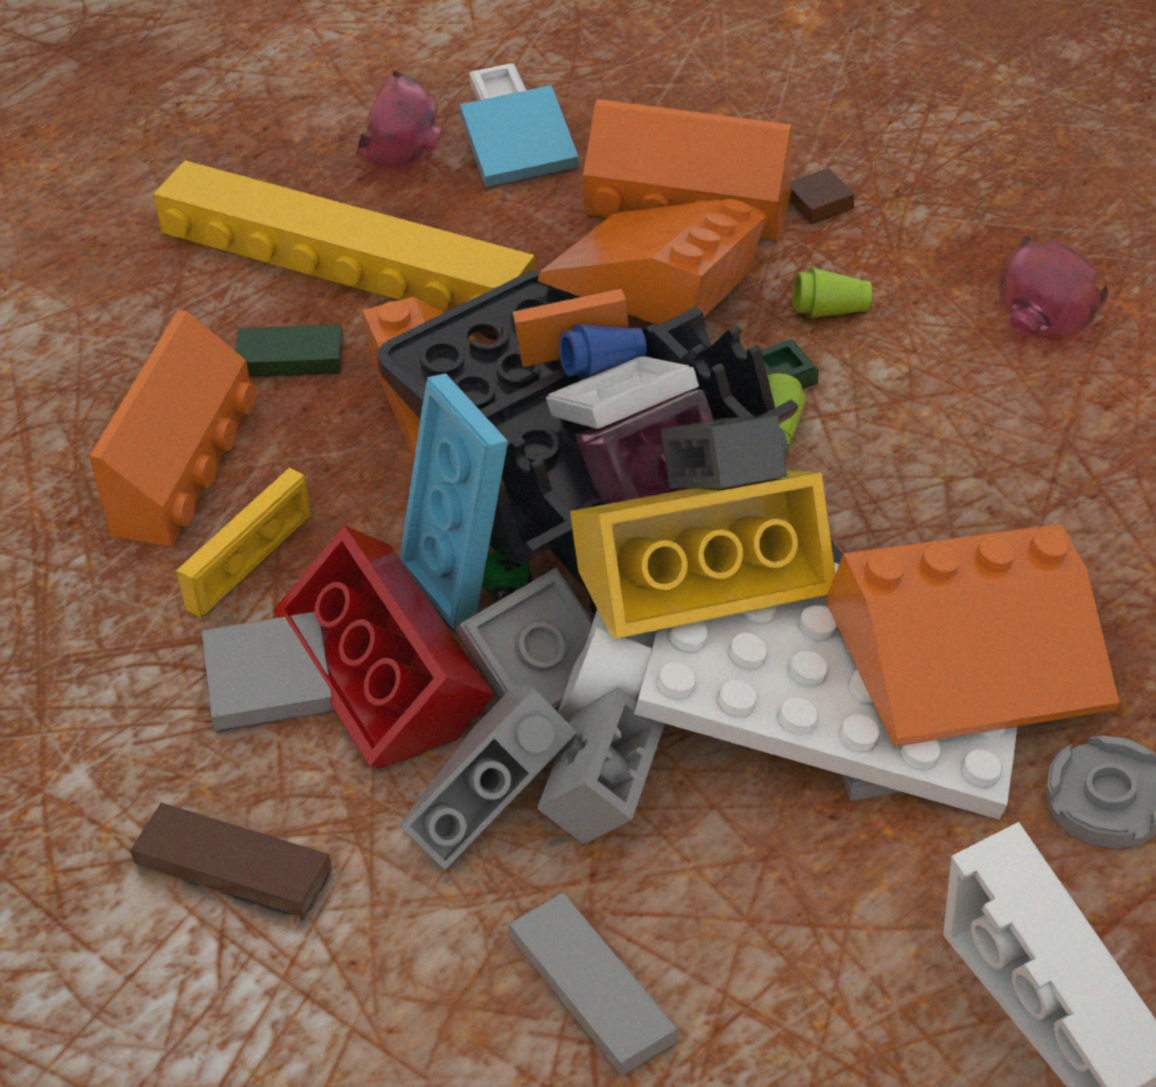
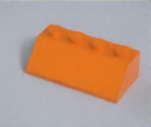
[583,99,792,242]
[89,310,256,547]

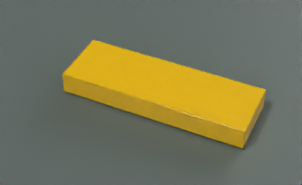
[176,467,312,618]

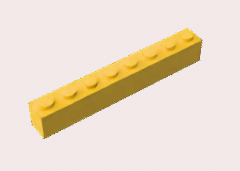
[153,160,536,312]

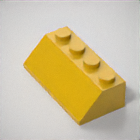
[570,471,835,639]

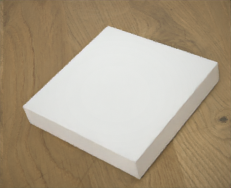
[546,356,699,429]

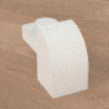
[558,609,656,722]

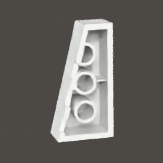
[943,822,1156,1087]

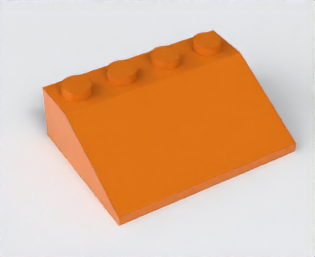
[538,199,766,325]
[825,524,1119,747]

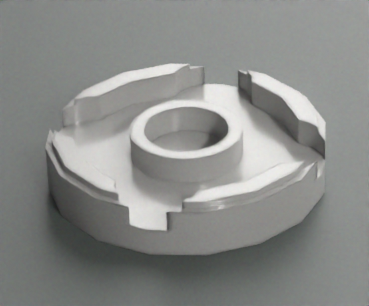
[1045,735,1156,849]

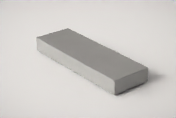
[509,892,678,1076]

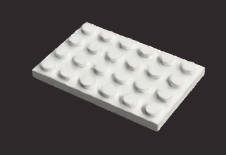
[634,563,1018,820]

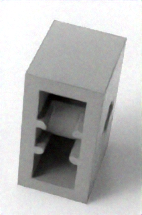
[537,687,665,844]

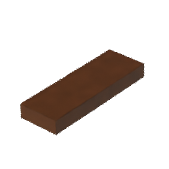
[130,803,332,917]

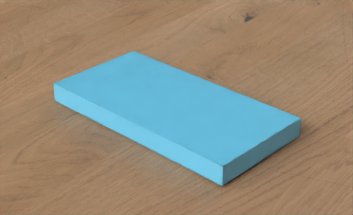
[399,373,508,633]

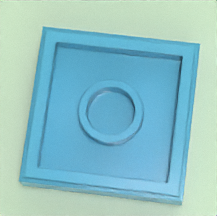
[460,85,579,188]

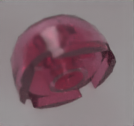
[356,70,443,170]
[998,236,1109,338]

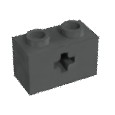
[661,416,788,489]

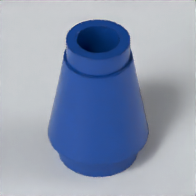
[559,324,647,380]

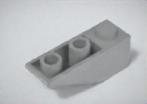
[399,682,577,870]

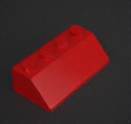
[273,525,495,769]

